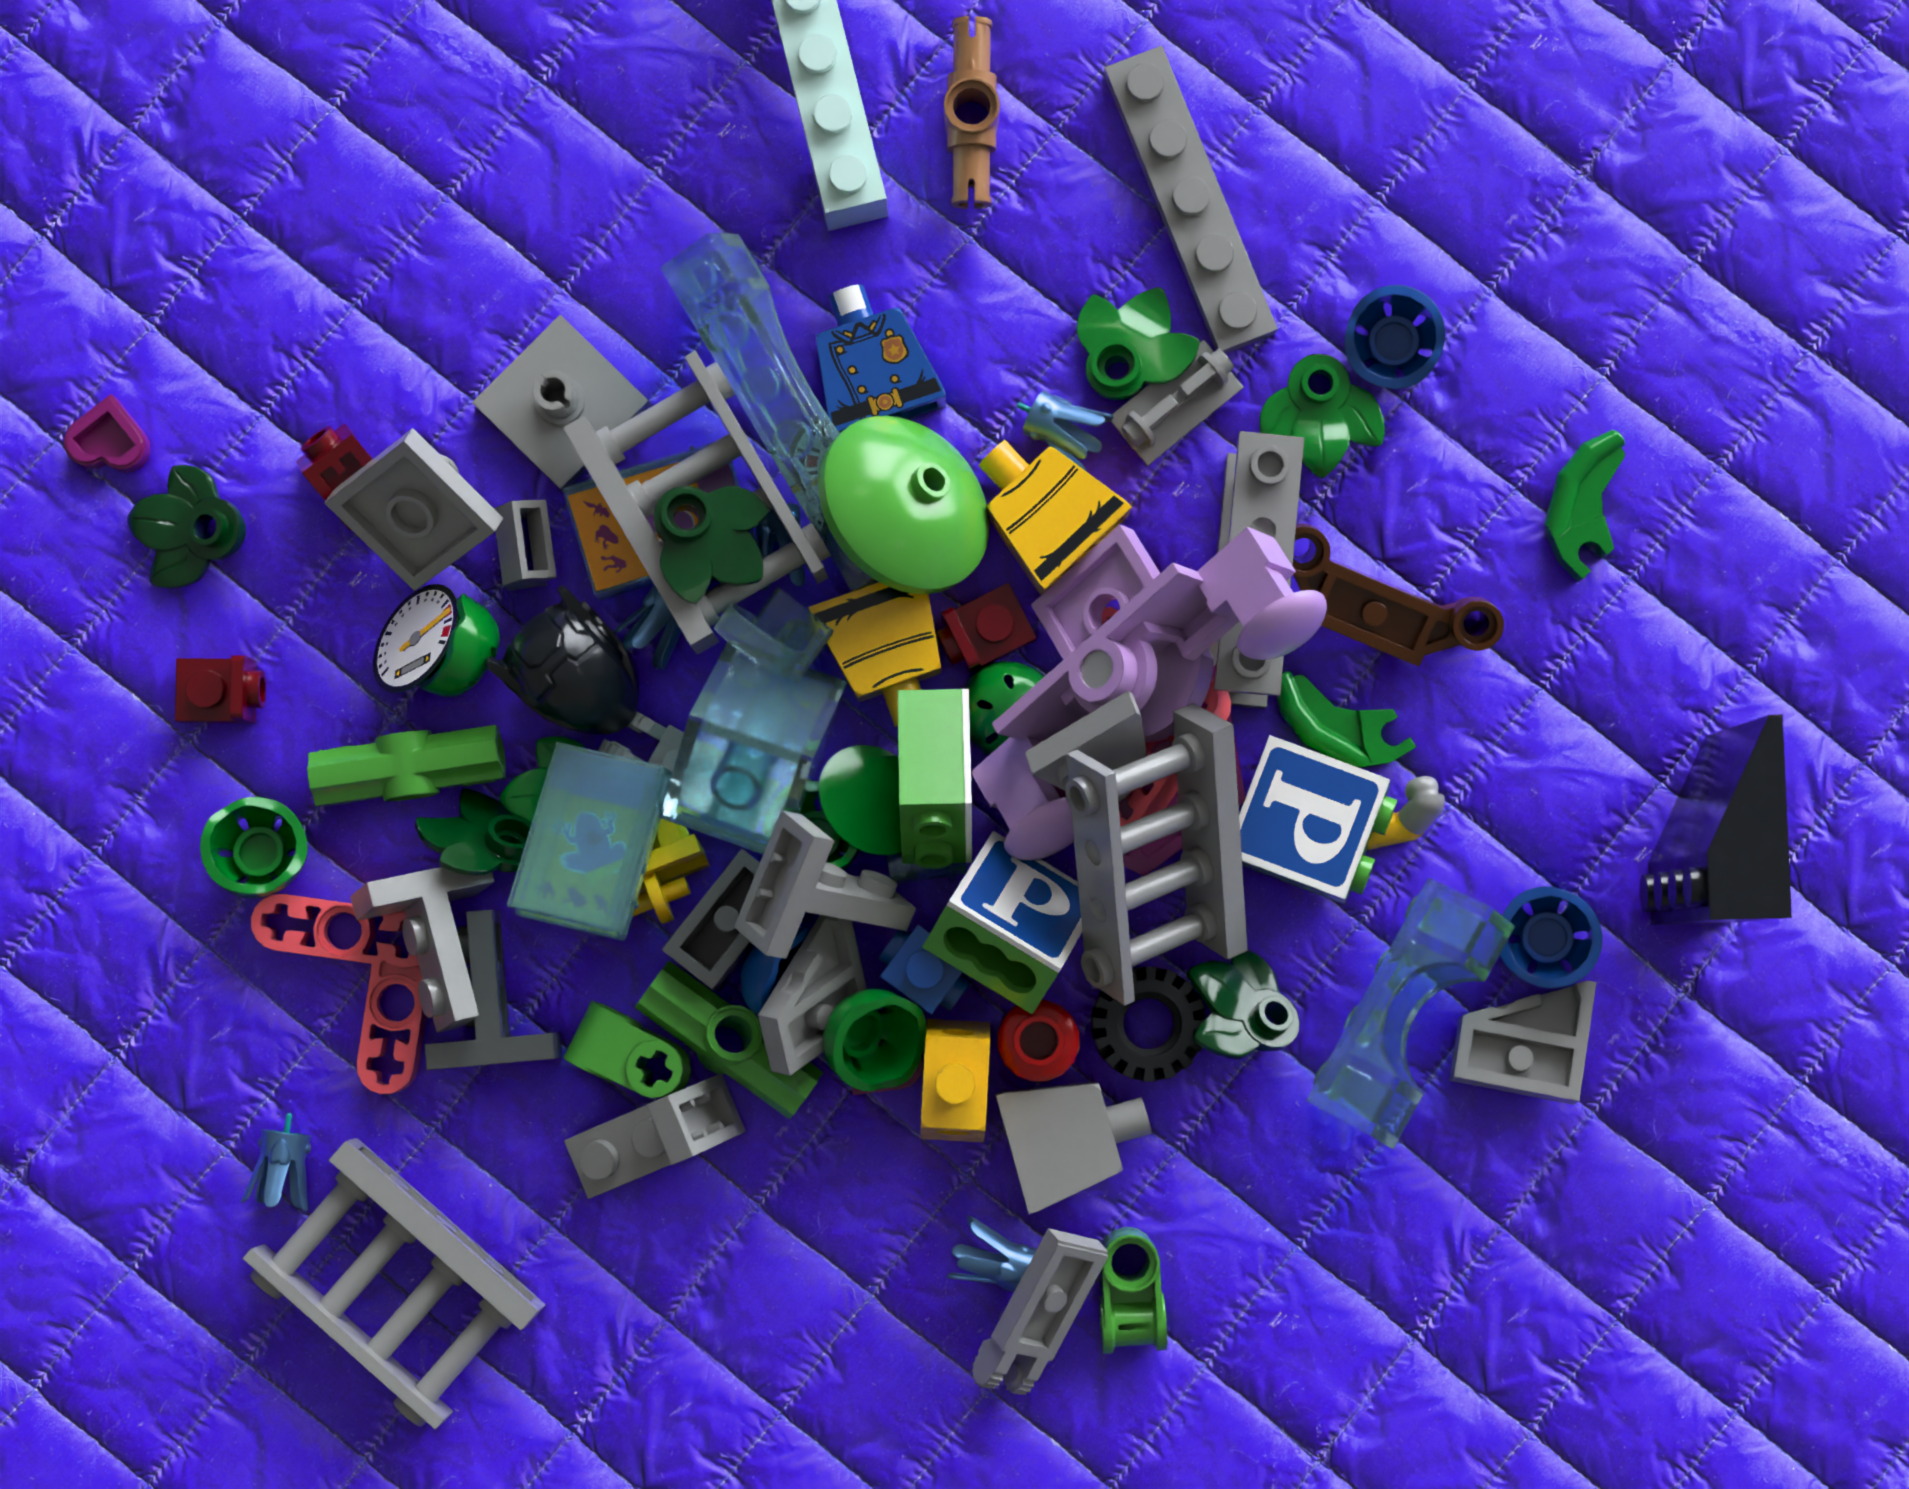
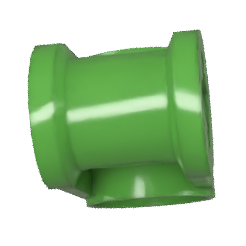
[563,1000,692,1098]
[1099,1227,1167,1354]

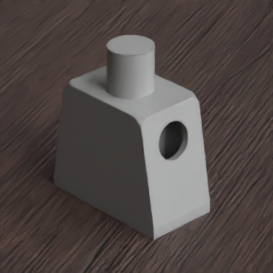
[995,1082,1152,1214]

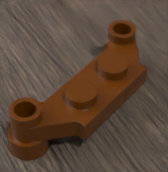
[1292,524,1504,667]

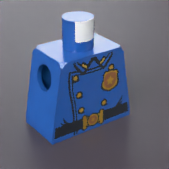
[815,284,946,440]

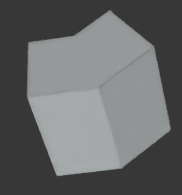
[494,500,556,591]

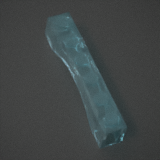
[660,233,878,591]

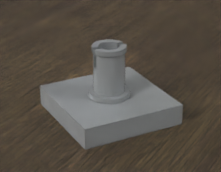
[472,314,651,493]
[324,428,503,591]

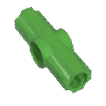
[307,725,507,807]
[634,961,823,1119]

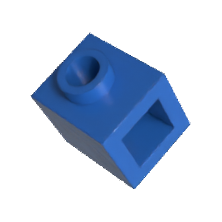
[878,925,972,1015]

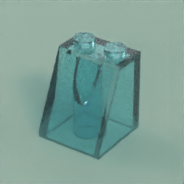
[660,640,848,854]

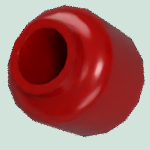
[997,999,1080,1082]

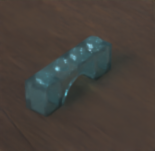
[1306,877,1515,1149]

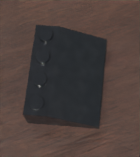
[1640,714,1792,925]

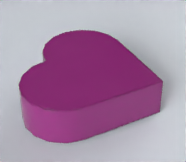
[64,394,151,473]

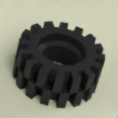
[1090,967,1205,1082]

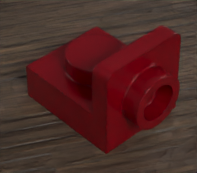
[296,424,373,530]
[936,582,1037,674]
[175,655,266,724]

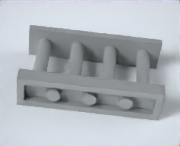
[563,350,831,655]
[1208,431,1304,709]
[1065,703,1248,1006]
[242,1138,546,1430]

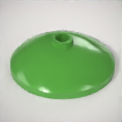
[818,415,990,594]

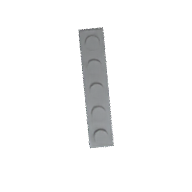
[1104,45,1278,354]

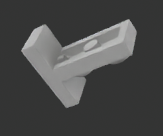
[734,810,916,959]
[350,867,495,1033]
[564,1074,746,1199]

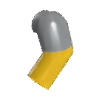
[1367,776,1445,850]

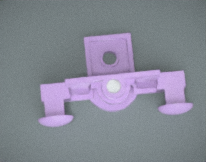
[971,524,1327,860]

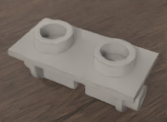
[1110,340,1244,466]

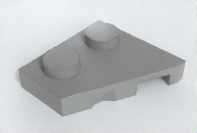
[1025,691,1147,802]
[758,915,867,1076]
[1449,980,1597,1105]

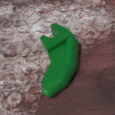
[1544,430,1625,582]
[1276,671,1416,768]

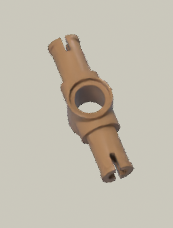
[944,16,1000,209]

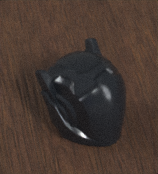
[485,585,639,735]

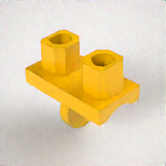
[587,811,710,925]

